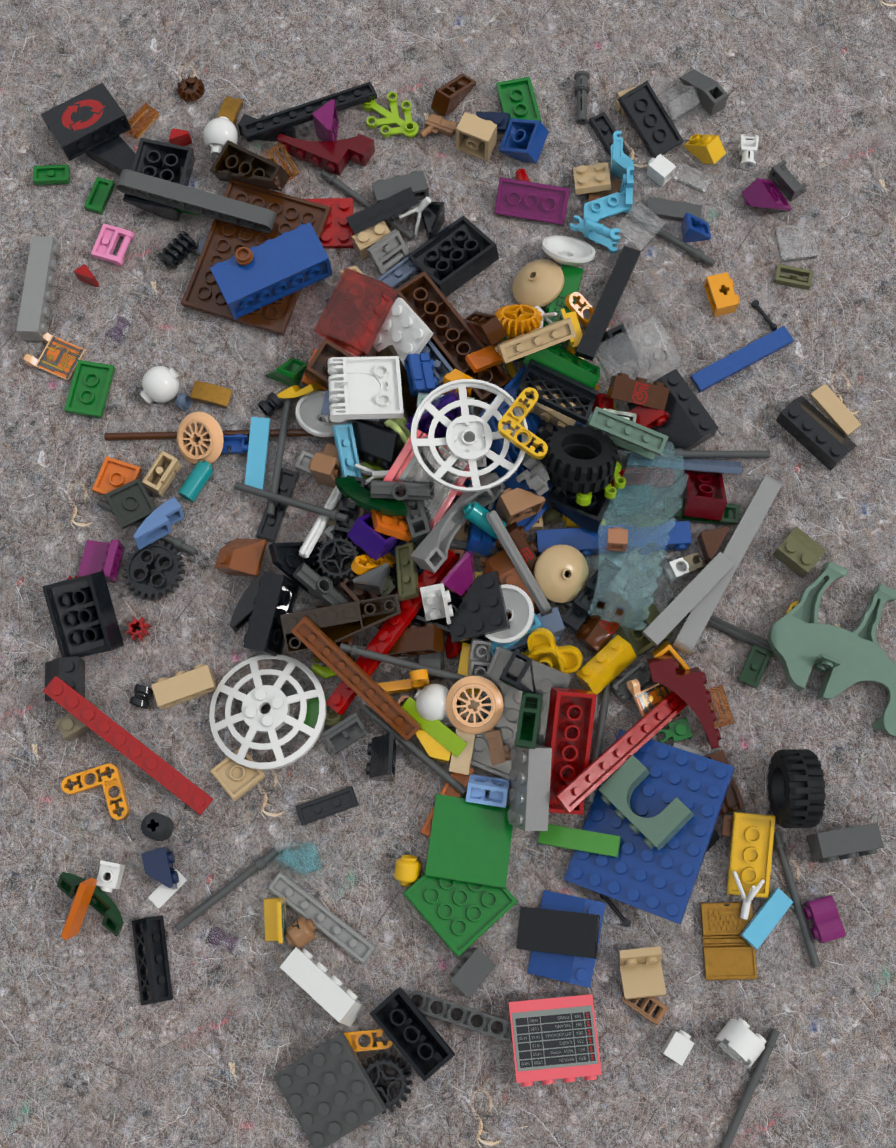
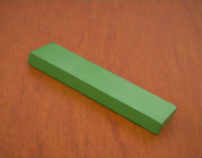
[538,824,621,858]

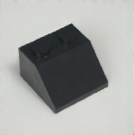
[45,656,85,702]

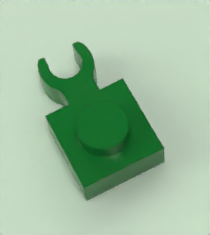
[656,718,693,743]

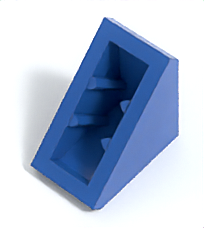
[681,213,711,243]

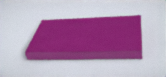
[494,177,570,225]

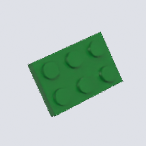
[496,76,541,121]
[64,360,115,419]

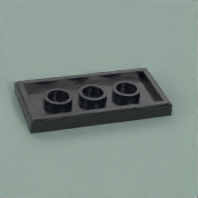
[618,81,684,158]
[516,907,600,959]

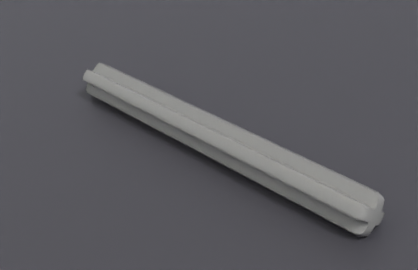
[486,510,551,614]

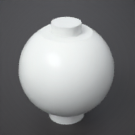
[203,116,239,158]
[140,366,180,404]
[414,683,459,722]

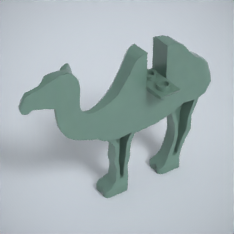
[768,561,896,737]

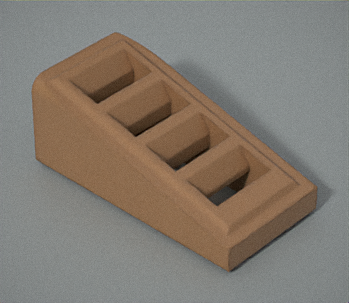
[621,995,669,1026]

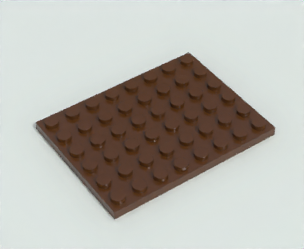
[181,179,331,336]

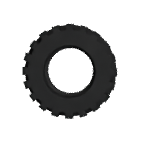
[542,425,618,494]
[767,749,826,828]

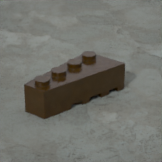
[210,140,290,191]

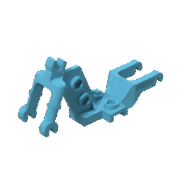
[569,130,634,254]

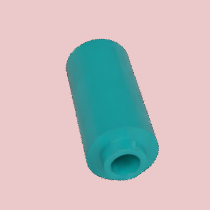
[177,460,214,503]
[463,501,506,539]

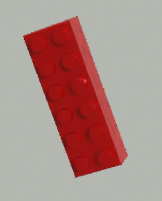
[544,687,597,815]

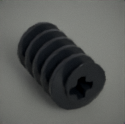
[157,231,198,269]
[141,812,175,841]

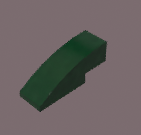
[515,692,543,749]

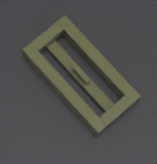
[774,264,814,290]

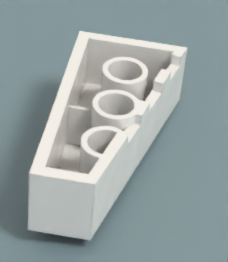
[280,947,366,1027]

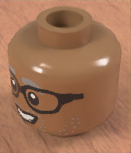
[285,916,317,948]

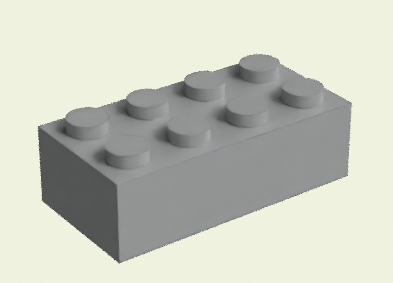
[507,743,552,831]

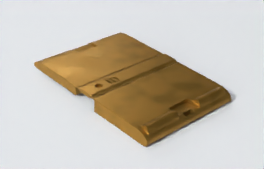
[701,902,757,980]

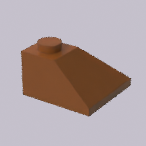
[214,538,267,577]

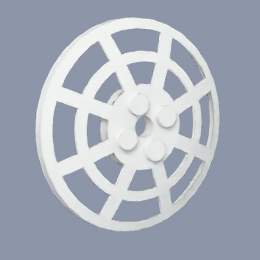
[411,379,528,492]
[209,654,327,770]

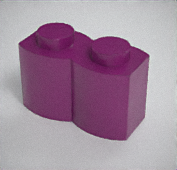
[803,895,846,943]

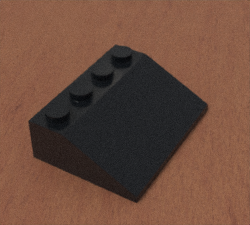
[123,138,195,221]
[407,216,499,297]
[627,369,719,450]
[42,571,124,657]

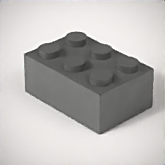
[807,823,884,863]

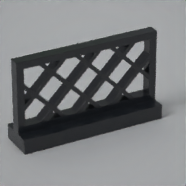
[516,359,599,425]

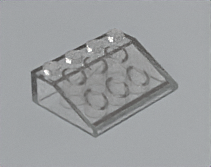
[595,315,685,387]

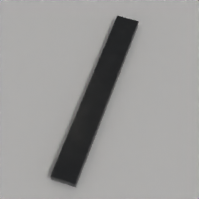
[240,82,377,142]
[575,246,641,361]

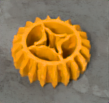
[495,303,542,338]

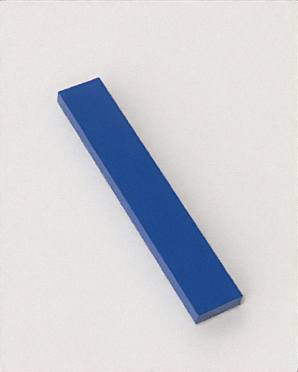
[690,326,794,392]

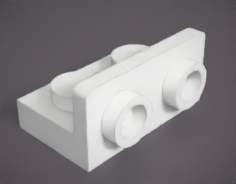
[420,583,454,625]

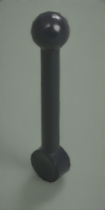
[751,300,777,331]
[600,894,631,927]

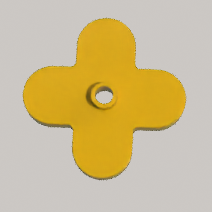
[521,628,583,673]

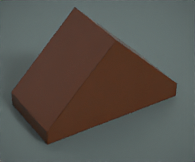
[698,526,730,564]

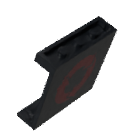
[41,83,132,161]

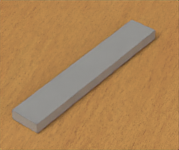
[642,552,735,647]
[267,872,376,964]

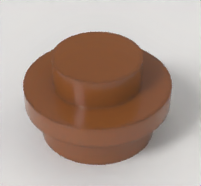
[235,247,254,265]

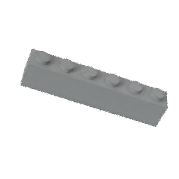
[16,236,60,341]

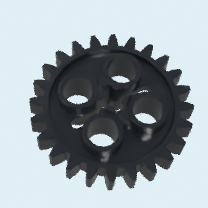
[122,540,185,601]

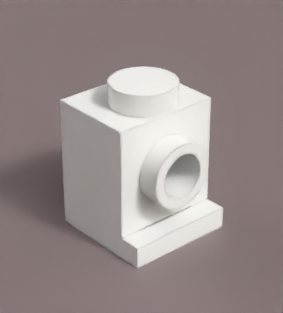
[96,860,125,893]

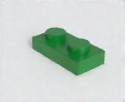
[33,164,70,185]

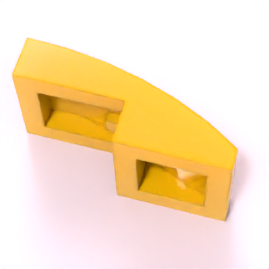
[276,383,320,398]

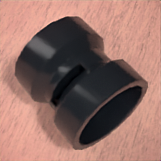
[258,392,284,418]
[129,684,153,709]

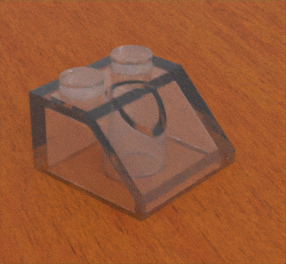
[657,84,701,124]

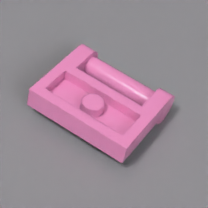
[91,224,135,266]

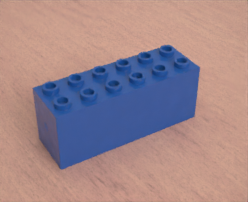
[210,222,333,320]

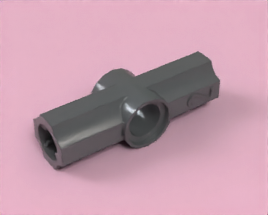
[370,480,430,500]
[293,563,348,606]

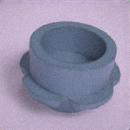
[175,393,191,411]

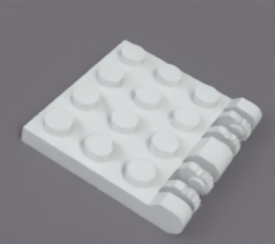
[327,356,404,422]

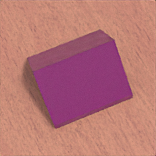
[312,99,339,141]

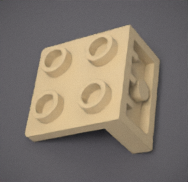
[618,946,666,1000]

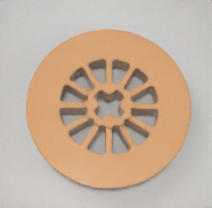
[177,412,224,465]
[446,676,504,734]

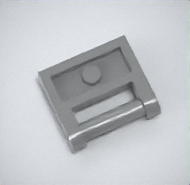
[367,229,410,276]

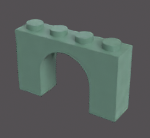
[598,755,694,851]

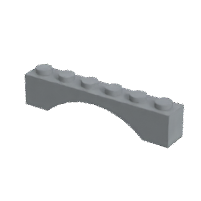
[410,472,506,573]

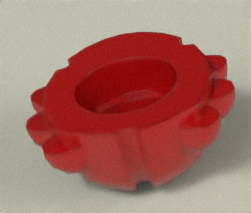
[445,636,462,659]

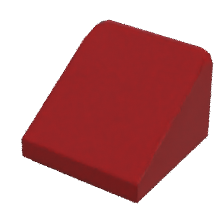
[169,128,192,146]
[74,264,99,287]
[591,393,614,412]

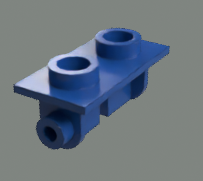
[221,434,249,454]

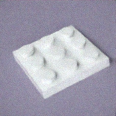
[369,298,434,369]

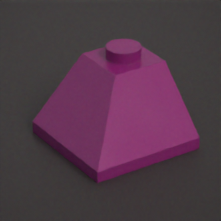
[742,178,792,211]
[441,550,475,596]

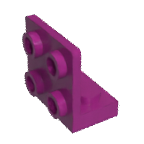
[78,539,124,583]

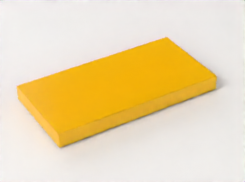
[726,811,775,898]

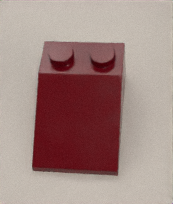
[682,470,727,521]

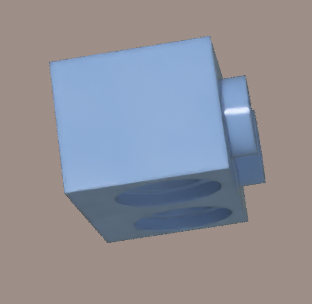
[466,774,510,808]

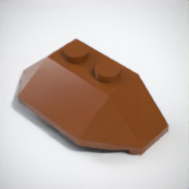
[483,549,542,620]

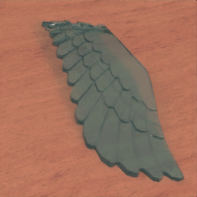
[588,441,689,631]

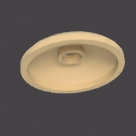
[512,259,564,307]
[533,544,589,603]

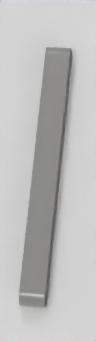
[672,475,783,655]

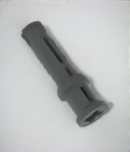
[574,71,590,125]

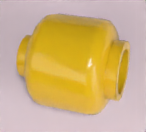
[394,855,421,886]

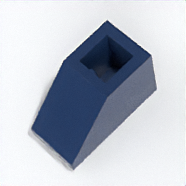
[141,847,179,890]

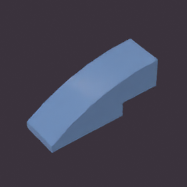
[133,497,185,550]

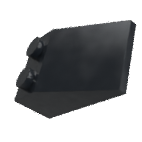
[545,486,613,533]
[366,733,397,782]

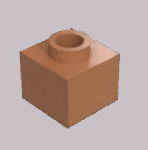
[606,527,628,552]

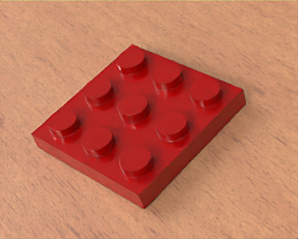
[304,198,353,249]

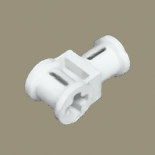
[738,134,759,170]

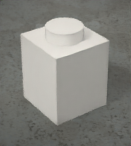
[646,154,676,187]
[661,1029,695,1066]

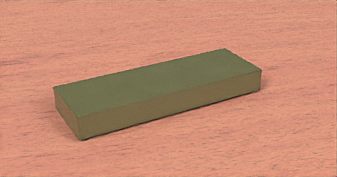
[395,542,419,601]

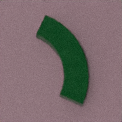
[335,477,408,516]

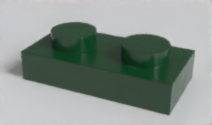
[738,645,772,689]

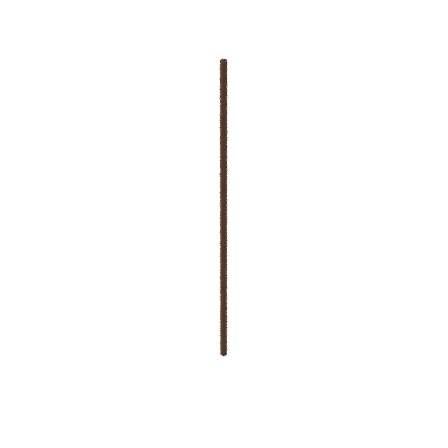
[104,427,392,440]

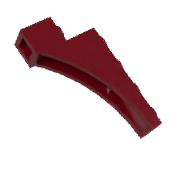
[277,134,375,176]
[647,654,721,749]

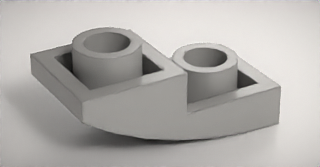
[468,638,492,678]

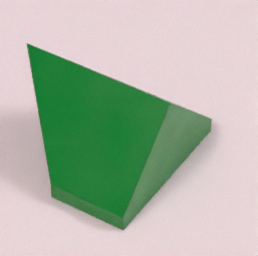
[264,357,308,386]

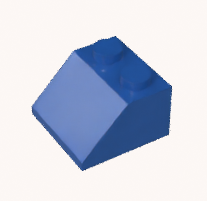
[499,118,549,164]

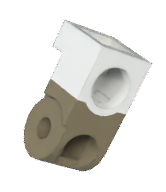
[664,552,705,583]

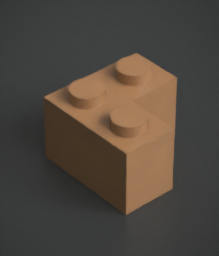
[309,443,341,488]

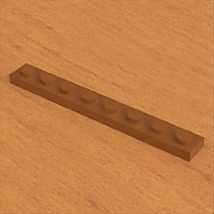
[291,616,422,741]

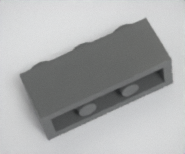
[372,170,429,203]

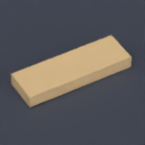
[810,384,862,436]

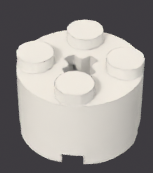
[715,1018,767,1069]

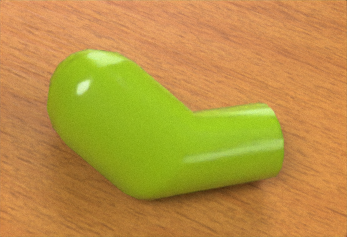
[311,663,336,679]

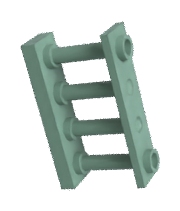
[584,406,669,461]

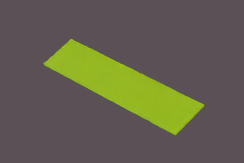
[402,696,467,758]

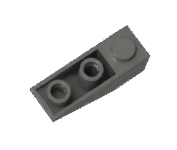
[680,69,728,116]

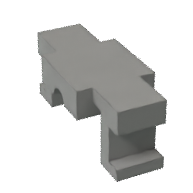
[516,454,550,496]

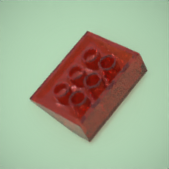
[313,268,399,357]

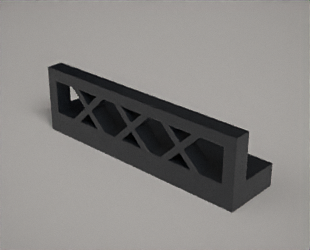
[346,187,419,235]
[132,915,173,1005]

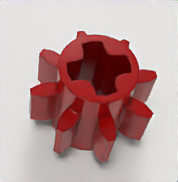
[125,617,151,641]

